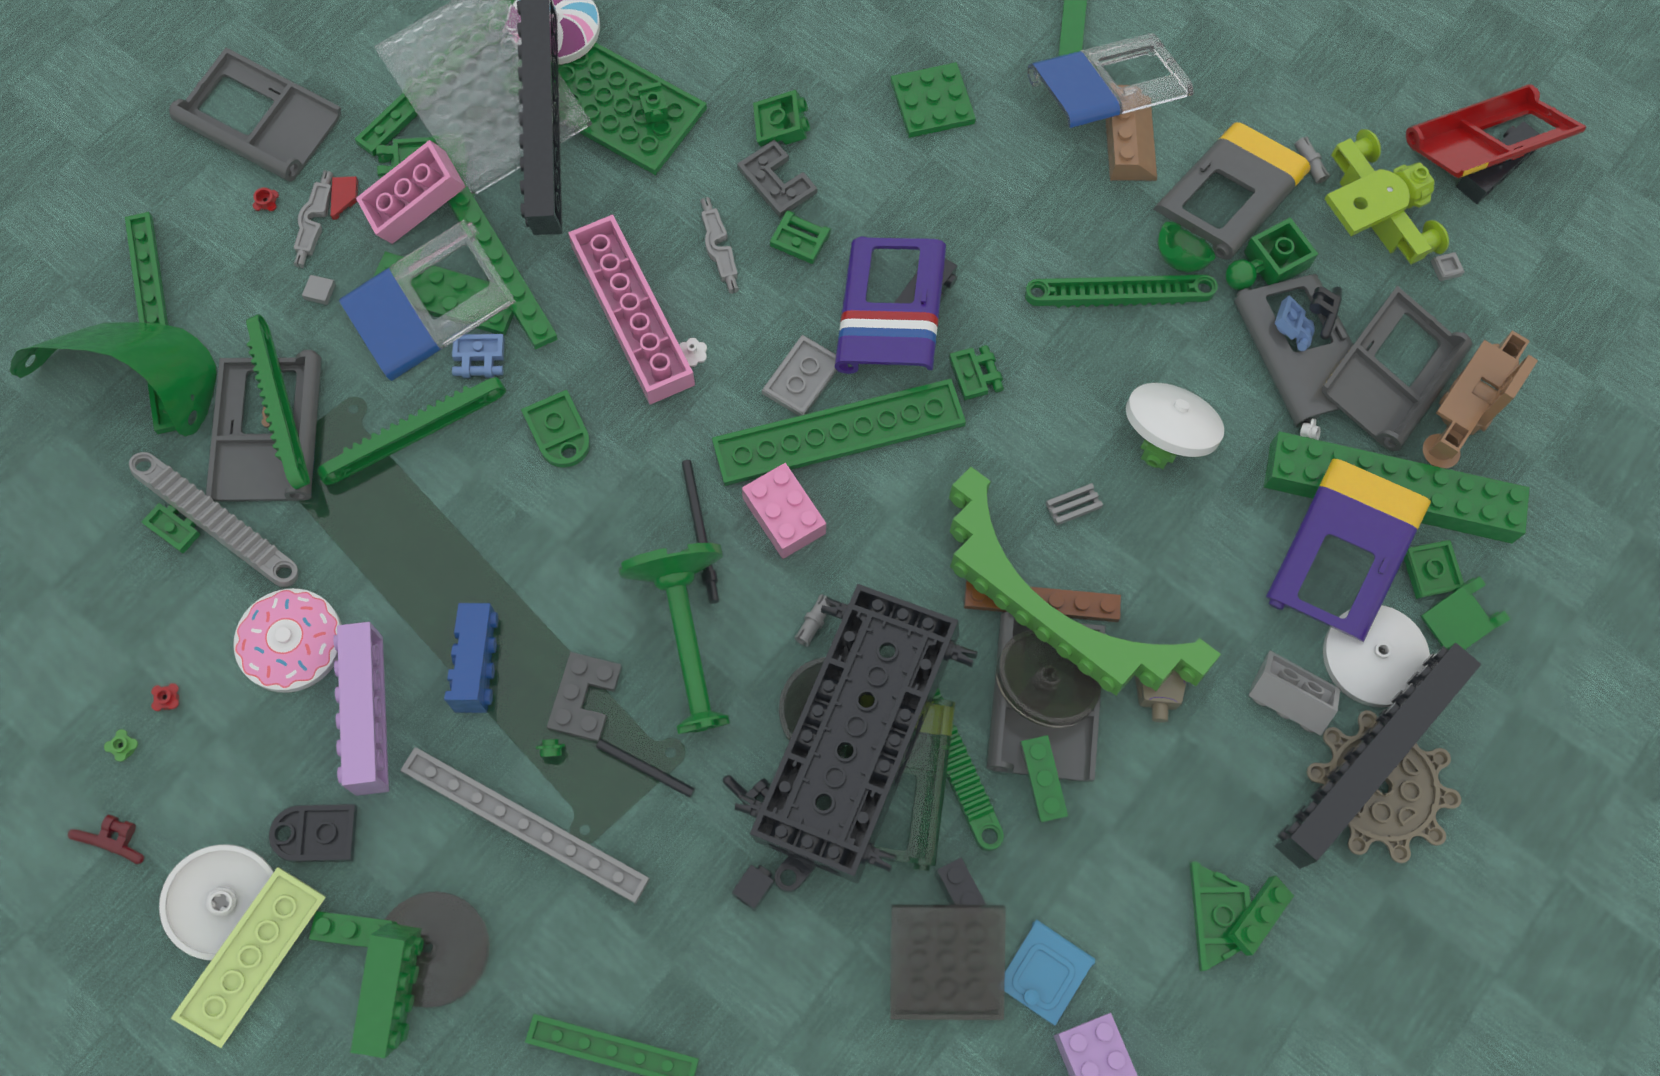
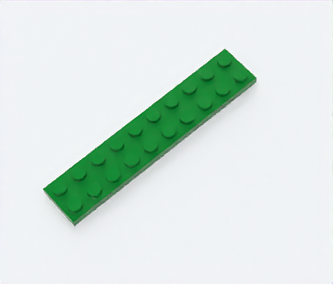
[712,379,966,486]

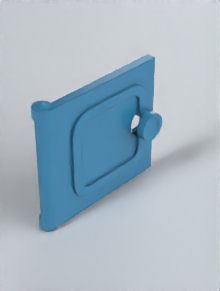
[996,919,1096,1026]

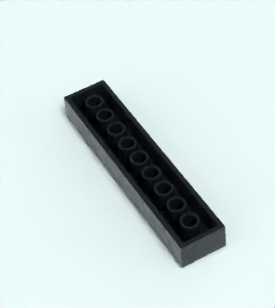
[517,0,562,235]
[1274,642,1482,869]

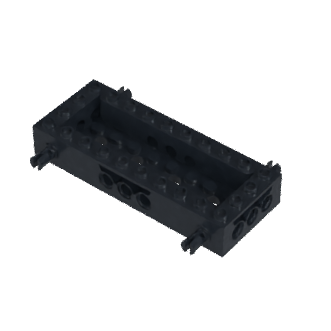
[734,584,978,884]

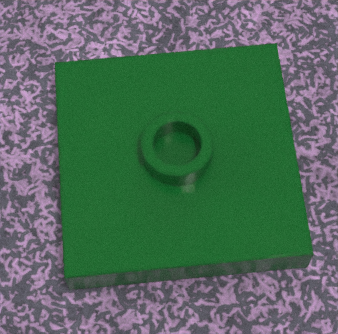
[1404,540,1464,599]

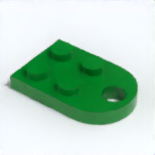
[521,389,590,468]

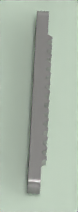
[129,452,298,587]

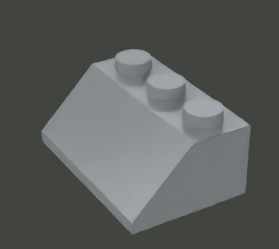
[1249,651,1341,736]

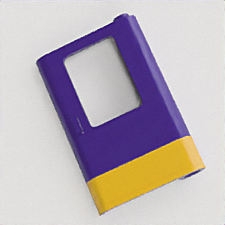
[1266,459,1431,642]

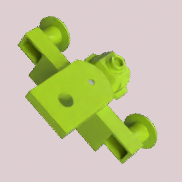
[1324,129,1449,264]

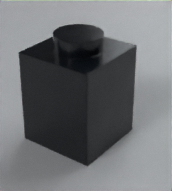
[732,865,774,911]

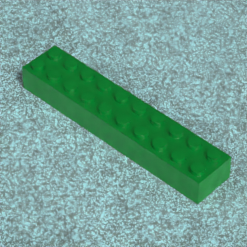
[1263,431,1530,544]

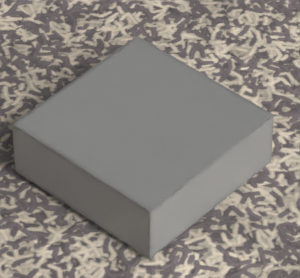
[1431,252,1464,281]
[302,275,336,305]

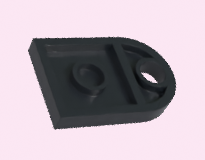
[269,804,358,862]

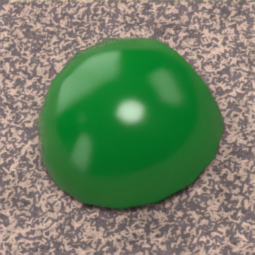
[1157,222,1216,273]

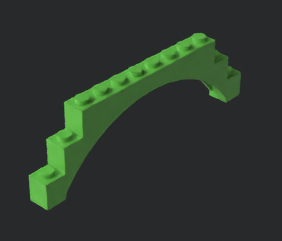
[949,467,1221,696]

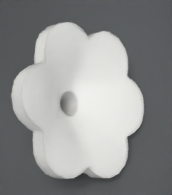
[679,338,707,367]

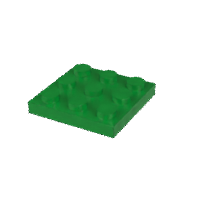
[890,62,976,138]

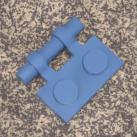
[1275,295,1315,351]
[452,334,505,379]

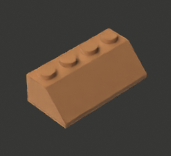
[1106,85,1157,181]

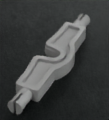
[293,170,333,268]
[700,197,739,294]

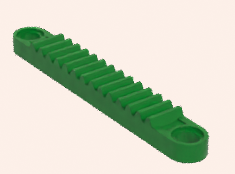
[1025,275,1218,308]
[246,314,310,490]
[317,377,506,485]
[927,688,1004,851]

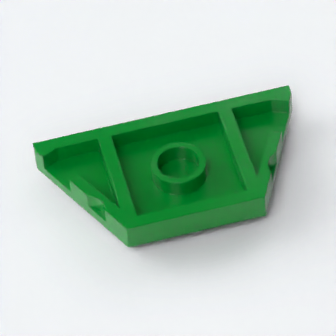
[1189,861,1251,972]

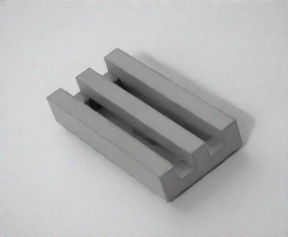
[1046,483,1103,526]

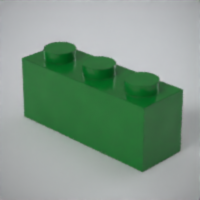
[1020,735,1068,822]

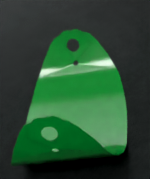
[10,322,217,437]

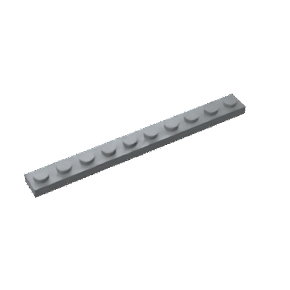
[400,747,650,904]

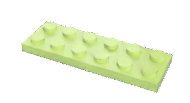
[171,867,326,1048]

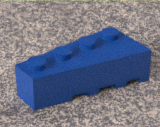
[444,603,498,713]

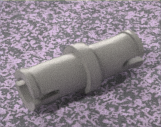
[1294,136,1330,184]
[794,594,830,647]

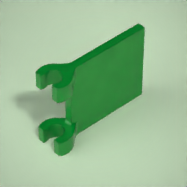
[1420,576,1510,650]

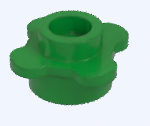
[536,739,565,757]

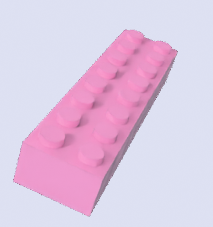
[568,215,695,405]

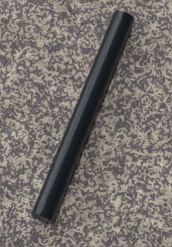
[596,739,695,798]

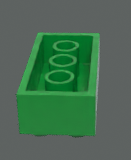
[350,923,424,1058]

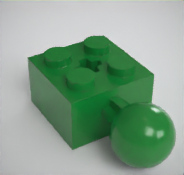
[1225,217,1318,290]

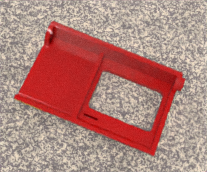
[1406,84,1587,178]

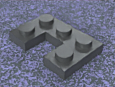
[737,140,817,217]
[547,652,622,742]

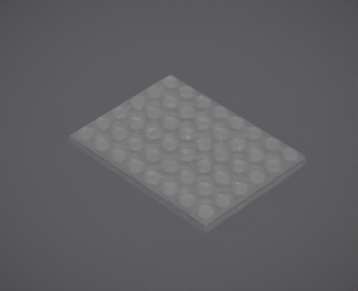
[374,0,592,196]

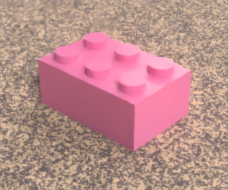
[742,463,826,559]

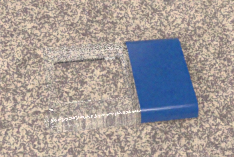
[1027,33,1193,128]
[339,220,516,381]

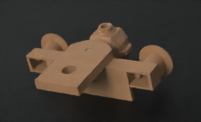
[1423,330,1538,468]

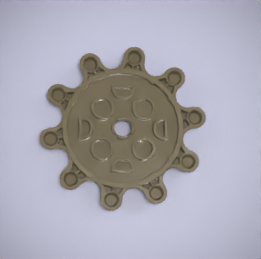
[1307,710,1462,863]

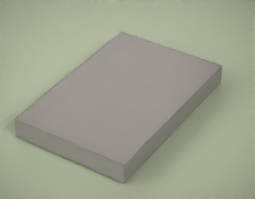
[762,335,837,416]

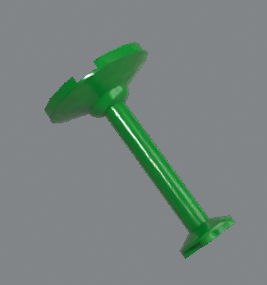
[619,543,730,734]

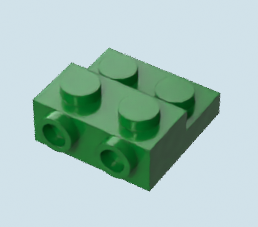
[753,89,810,147]

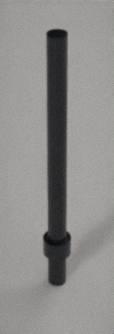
[682,460,719,604]

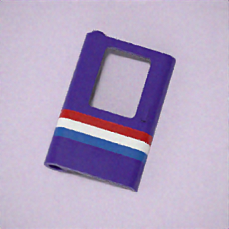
[834,236,946,374]

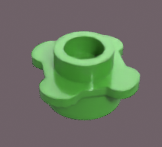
[104,729,138,762]

